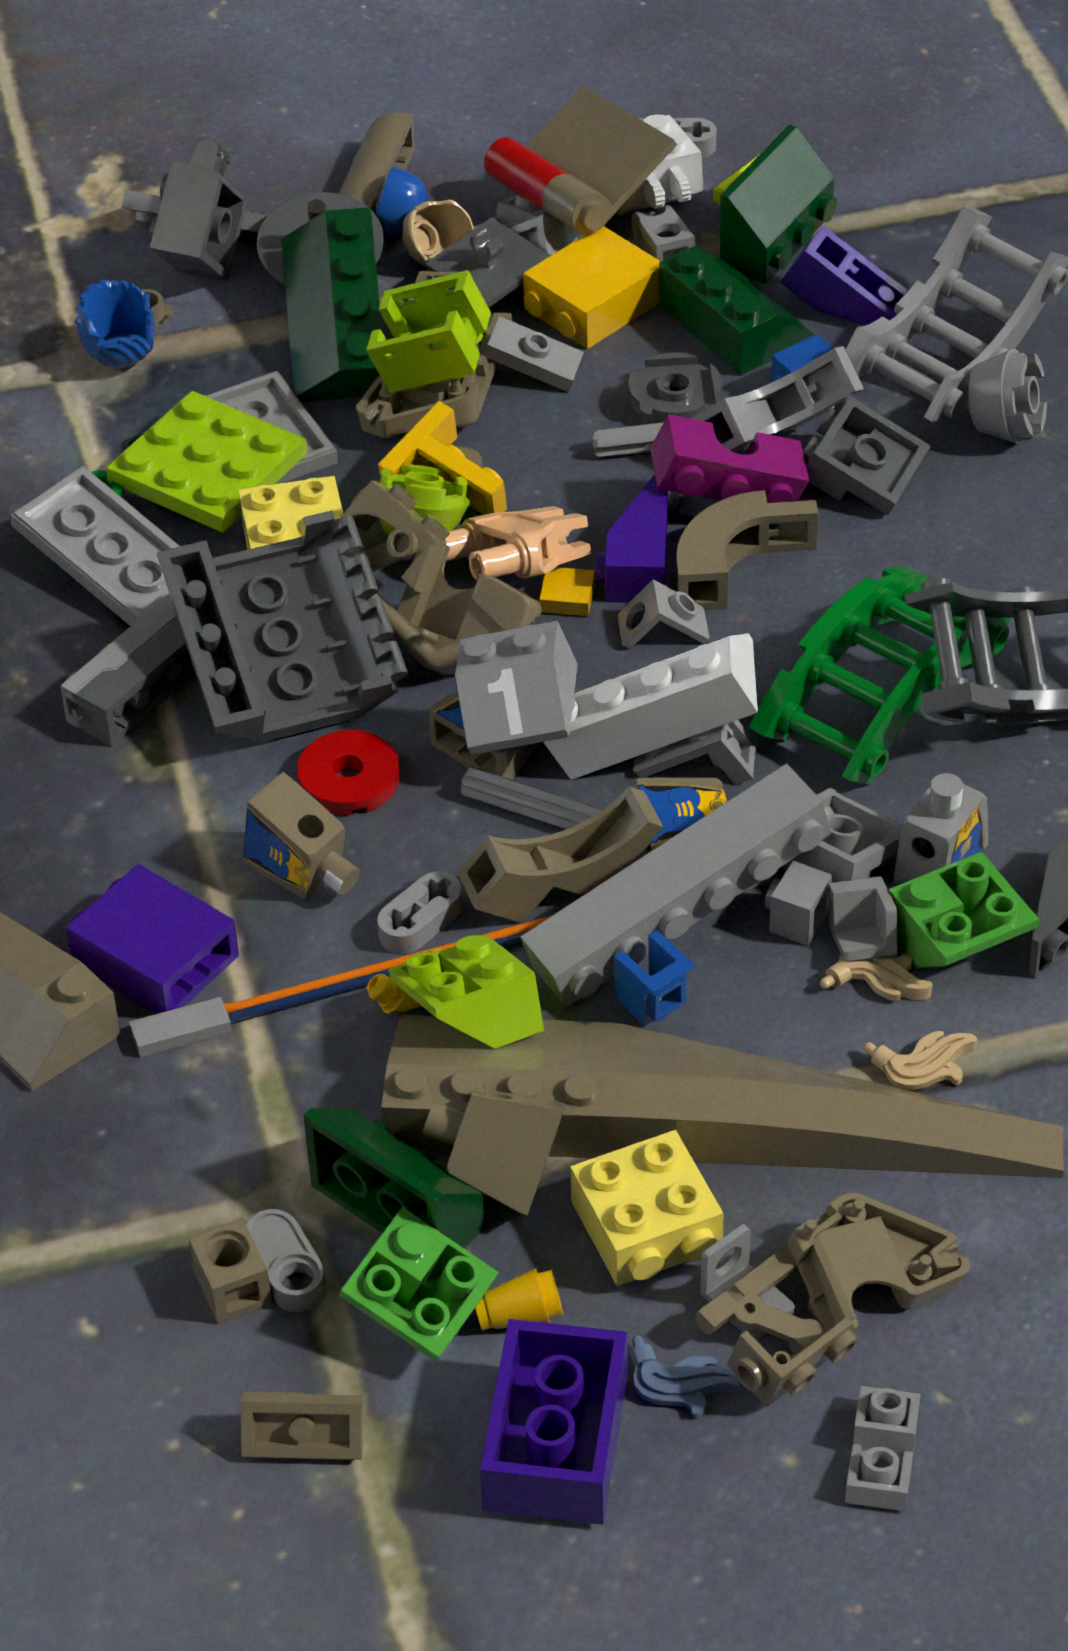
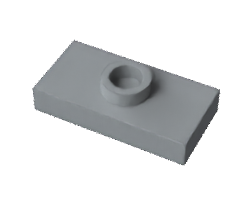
[483,316,584,392]

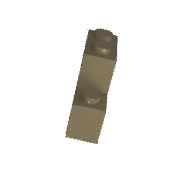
[457,786,663,923]

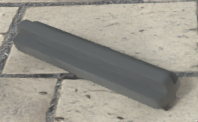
[460,767,603,829]

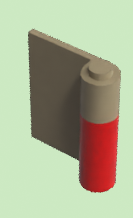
[484,85,677,235]

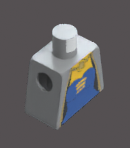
[892,773,989,887]

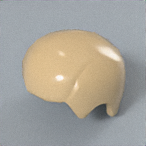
[402,199,474,268]

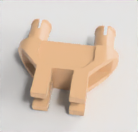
[445,506,591,580]

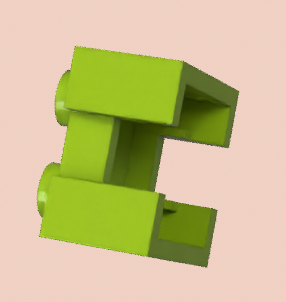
[366,270,491,393]

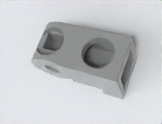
[632,205,695,261]

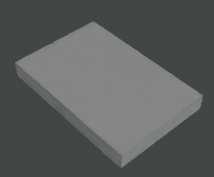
[206,371,338,484]

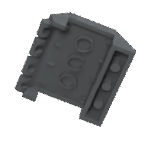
[157,510,408,742]

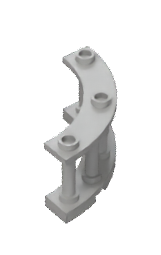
[846,206,1068,422]

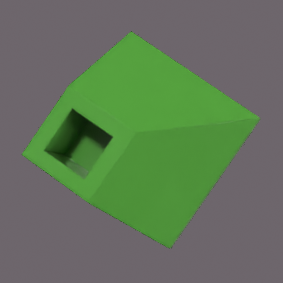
[889,851,1040,968]
[338,1207,499,1362]

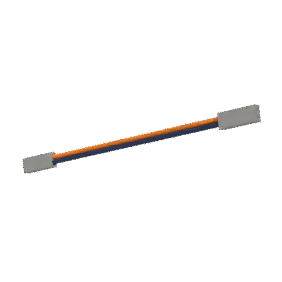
[129,870,778,1058]

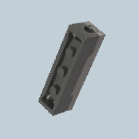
[60,593,196,747]

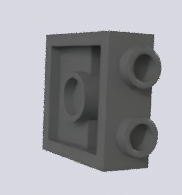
[803,396,930,515]

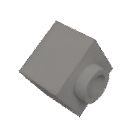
[765,861,832,946]

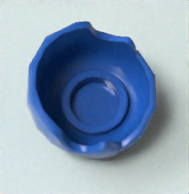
[376,166,428,238]

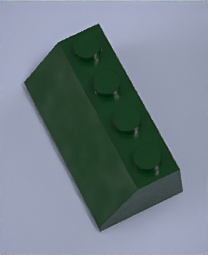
[281,207,382,402]

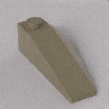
[0,912,120,1092]

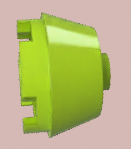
[380,465,470,535]

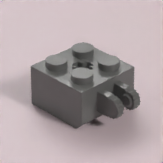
[148,137,247,281]

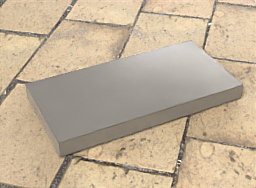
[11,466,180,626]

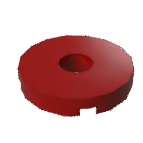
[298,730,400,816]

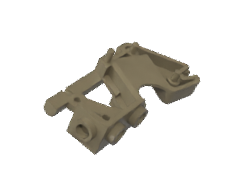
[356,271,512,439]
[341,480,541,676]
[695,1192,970,1407]

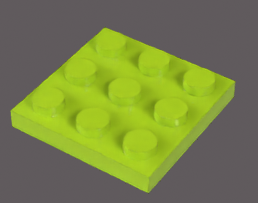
[106,391,308,533]

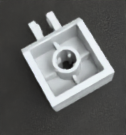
[616,115,704,215]

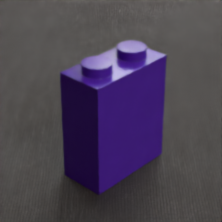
[66,863,239,1014]

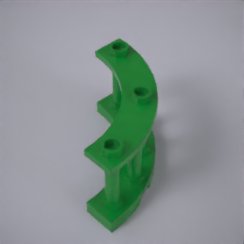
[748,566,1011,785]

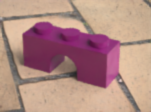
[650,414,809,503]

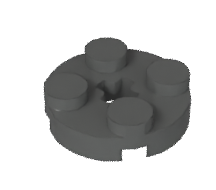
[628,352,722,425]

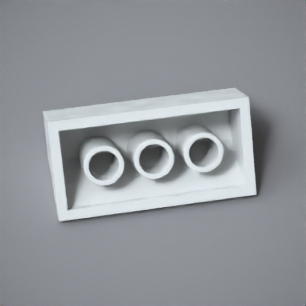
[544,633,758,780]

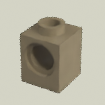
[188,1218,272,1324]

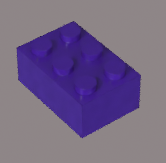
[480,1319,628,1525]

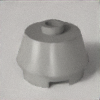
[966,348,1047,444]

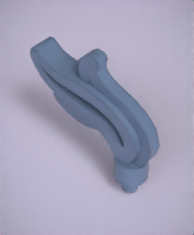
[630,1335,742,1419]

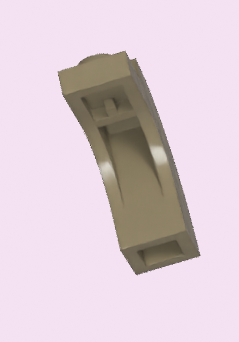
[676,490,818,610]

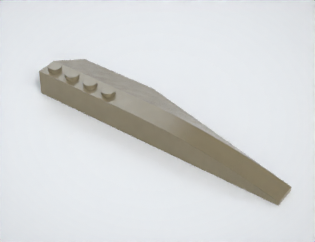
[381,1014,1064,1178]

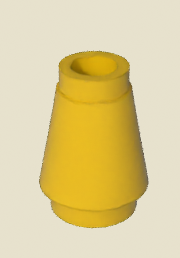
[475,1268,563,1331]

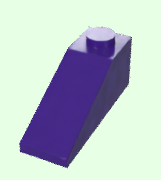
[780,225,908,326]
[596,474,668,603]

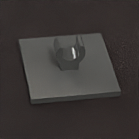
[425,217,551,308]

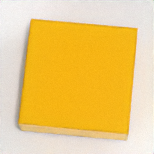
[539,567,595,616]

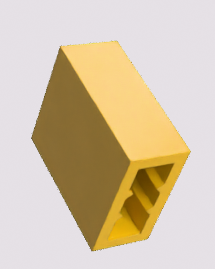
[523,226,661,349]

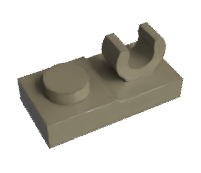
[240,1391,364,1460]

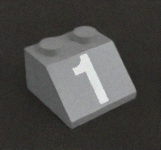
[455,621,578,755]

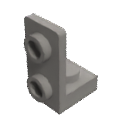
[633,720,756,785]

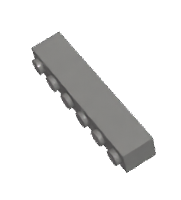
[521,763,831,1008]

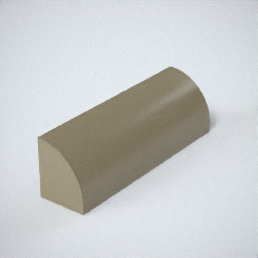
[338,112,415,225]

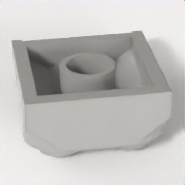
[781,788,902,883]

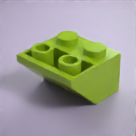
[388,934,544,1049]

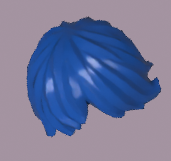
[74,279,155,369]

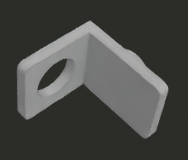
[617,580,710,649]
[700,1224,795,1340]

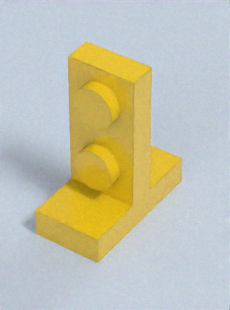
[378,401,507,515]

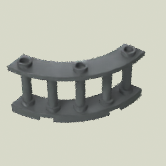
[904,578,1068,725]

